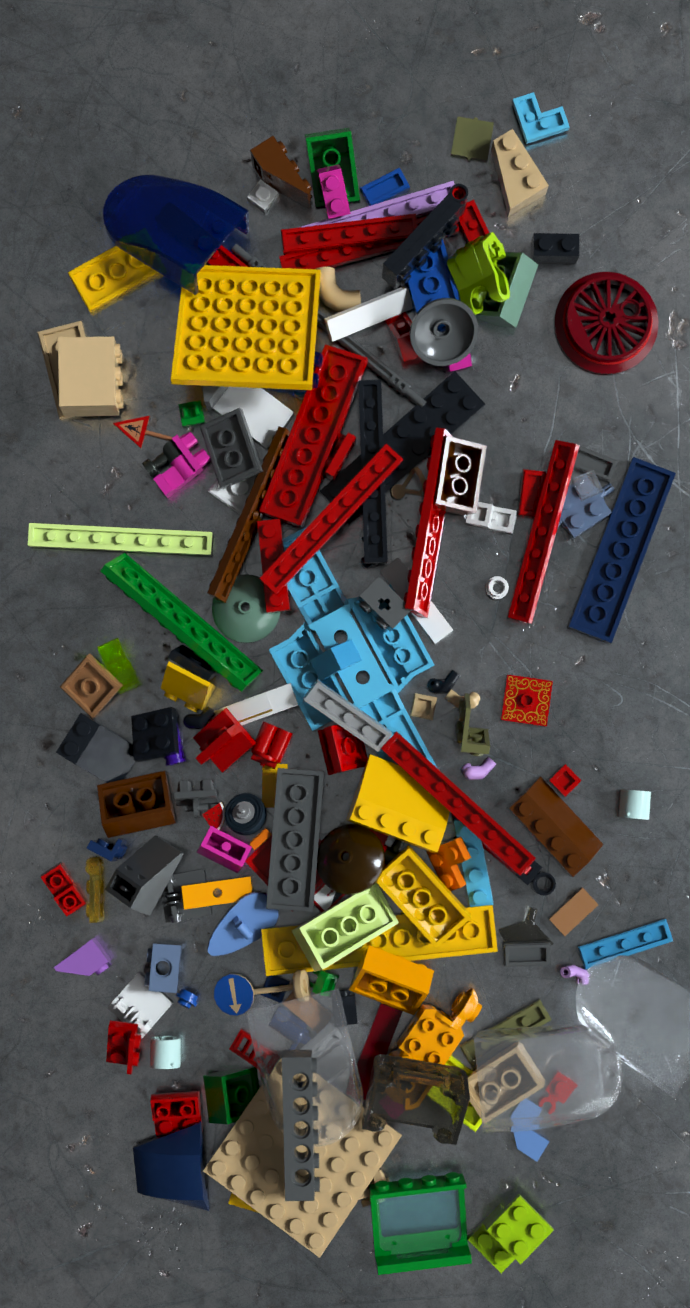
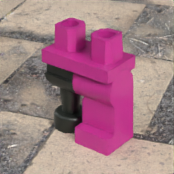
[142,431,211,498]

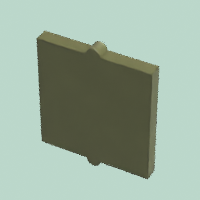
[451,116,494,162]

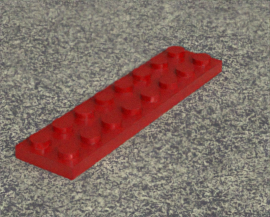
[259,344,368,528]
[404,428,453,618]

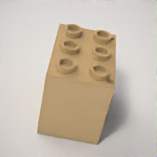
[58,336,123,417]

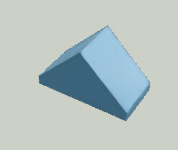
[310,639,362,681]

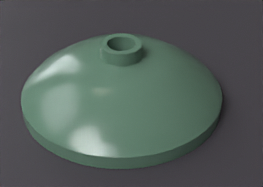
[212,574,280,643]

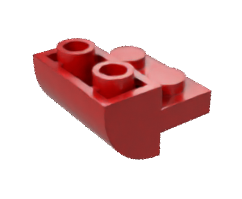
[150,1091,203,1136]

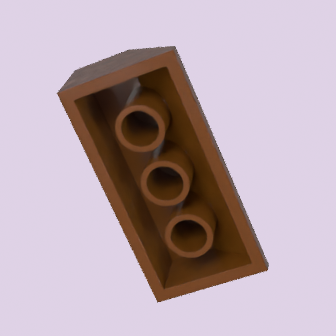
[507,776,604,877]

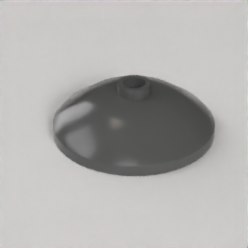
[410,298,479,366]

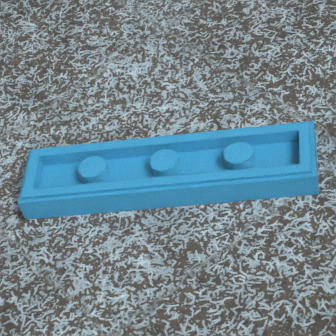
[577,918,673,969]

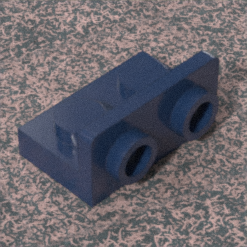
[87,838,128,862]

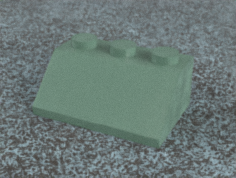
[475,252,538,328]

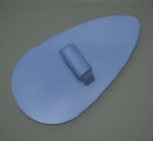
[207,892,278,956]

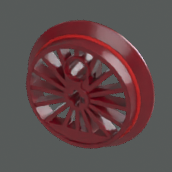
[554,272,658,374]

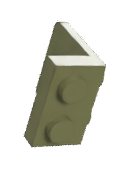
[456,693,490,756]

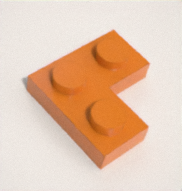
[426,837,471,891]

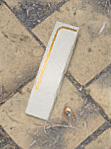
[208,683,298,726]

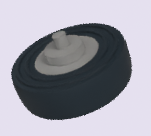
[224,793,267,835]

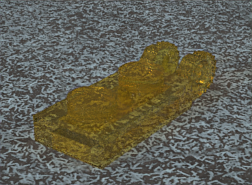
[86,856,104,923]

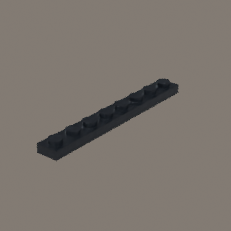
[358,380,388,564]

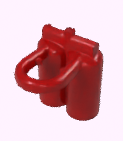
[251,721,293,769]

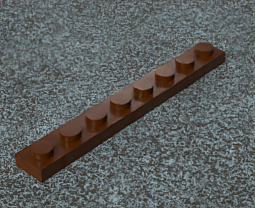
[207,426,290,603]

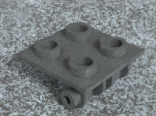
[161,869,212,923]

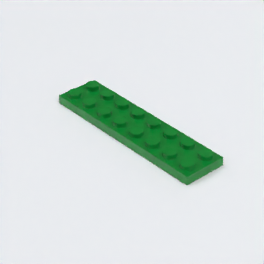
[100,553,263,692]

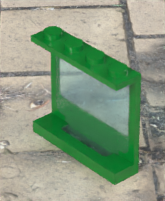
[369,1172,472,1275]

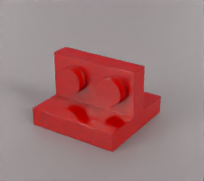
[193,708,256,773]
[318,725,368,775]

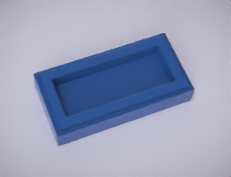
[360,167,410,206]

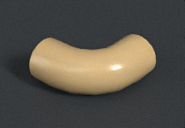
[316,267,361,312]

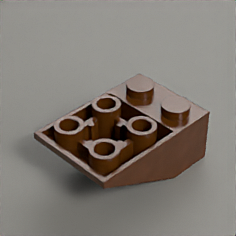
[250,136,312,209]

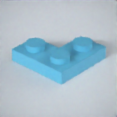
[512,92,570,144]

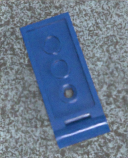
[398,240,461,330]

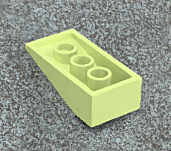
[291,883,399,972]

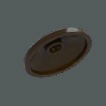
[317,824,385,895]

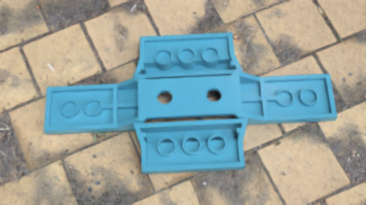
[269,526,438,769]

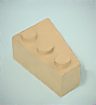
[491,129,549,217]

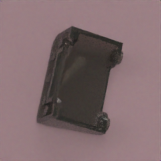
[362,1054,470,1145]

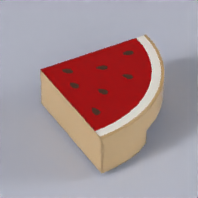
[202,802,225,830]

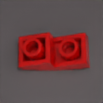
[40,862,86,917]

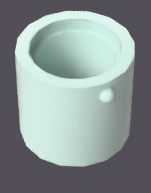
[619,789,651,820]
[150,1036,181,1069]

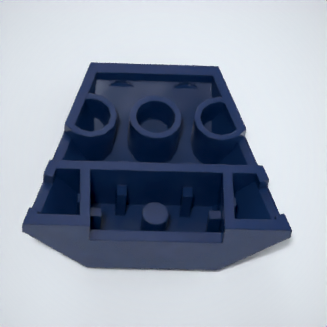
[133,1121,210,1211]

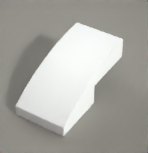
[466,502,518,534]

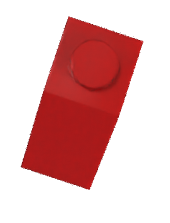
[384,312,418,362]

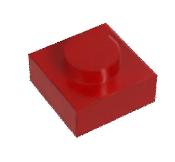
[548,764,582,797]

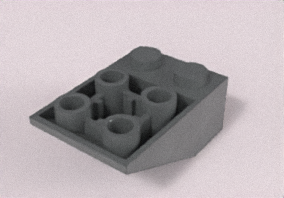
[105,835,184,916]

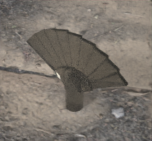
[498,907,554,945]

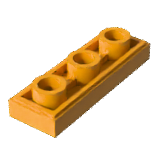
[181,876,253,910]

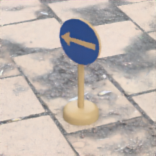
[214,970,310,1016]

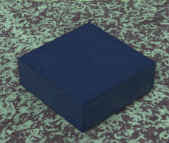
[260,975,290,1003]

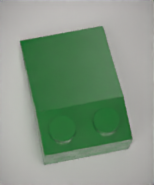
[304,128,360,207]

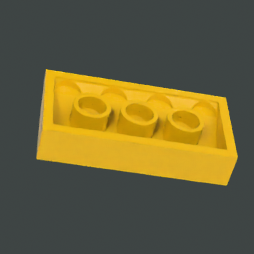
[376,845,471,948]

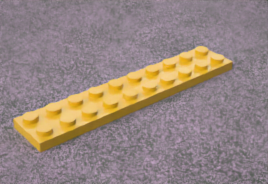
[261,905,498,976]

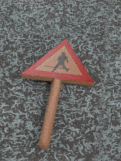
[113,416,173,448]

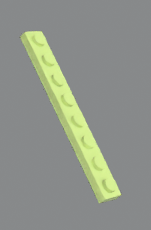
[28,523,213,556]

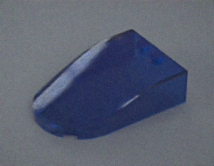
[103,175,249,295]

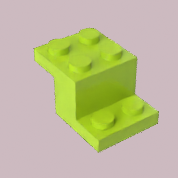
[468,1194,554,1274]

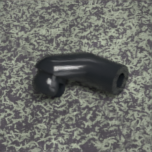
[427,670,461,694]

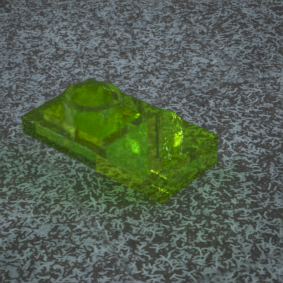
[97,638,141,694]

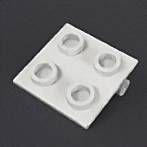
[107,972,173,1038]

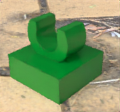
[178,400,205,428]
[309,970,339,997]

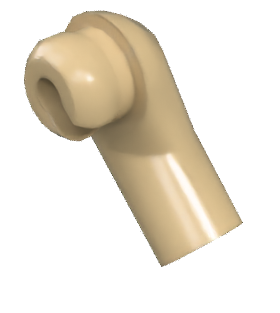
[445,689,480,709]

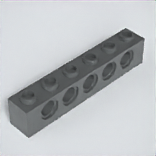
[282,1050,320,1201]

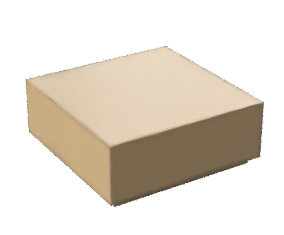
[410,693,437,720]

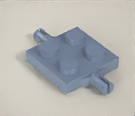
[558,476,615,539]

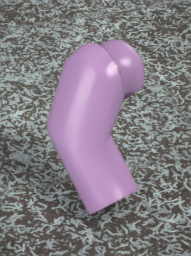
[461,757,496,780]
[560,965,590,985]

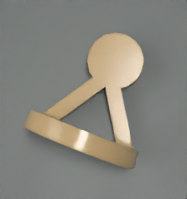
[390,467,425,500]

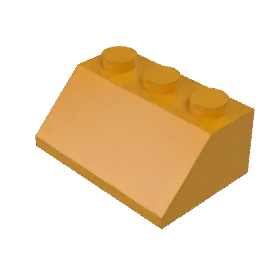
[349,945,434,1015]

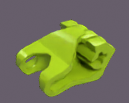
[447,232,510,315]

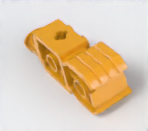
[376,988,482,1110]

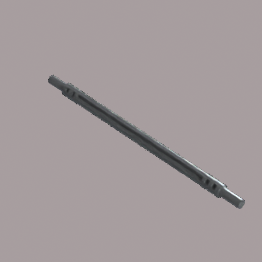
[231,244,427,408]

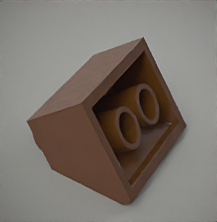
[434,435,487,515]
[97,771,176,838]

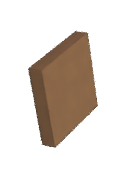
[60,654,123,719]

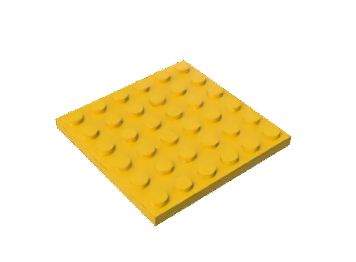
[171,264,321,390]

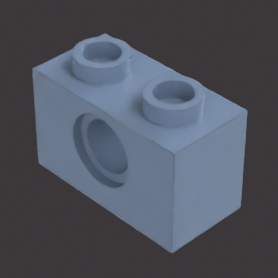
[144,943,181,993]

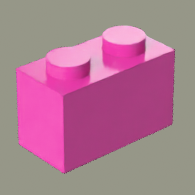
[317,164,351,219]
[197,826,252,873]

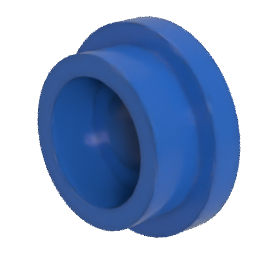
[175,989,198,1009]

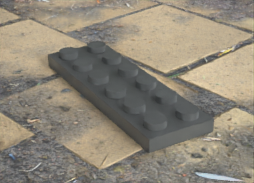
[266,768,324,912]

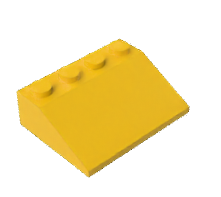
[346,754,450,853]

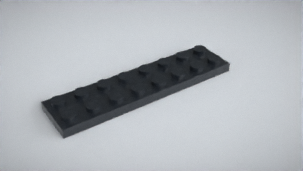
[320,371,485,525]

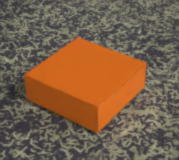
[249,828,272,850]

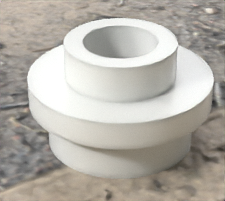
[486,576,509,599]

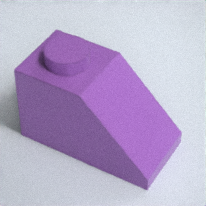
[54,937,111,976]

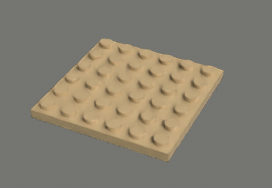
[203,1056,402,1258]

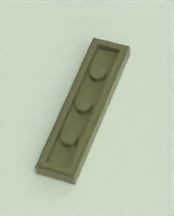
[459,999,552,1067]

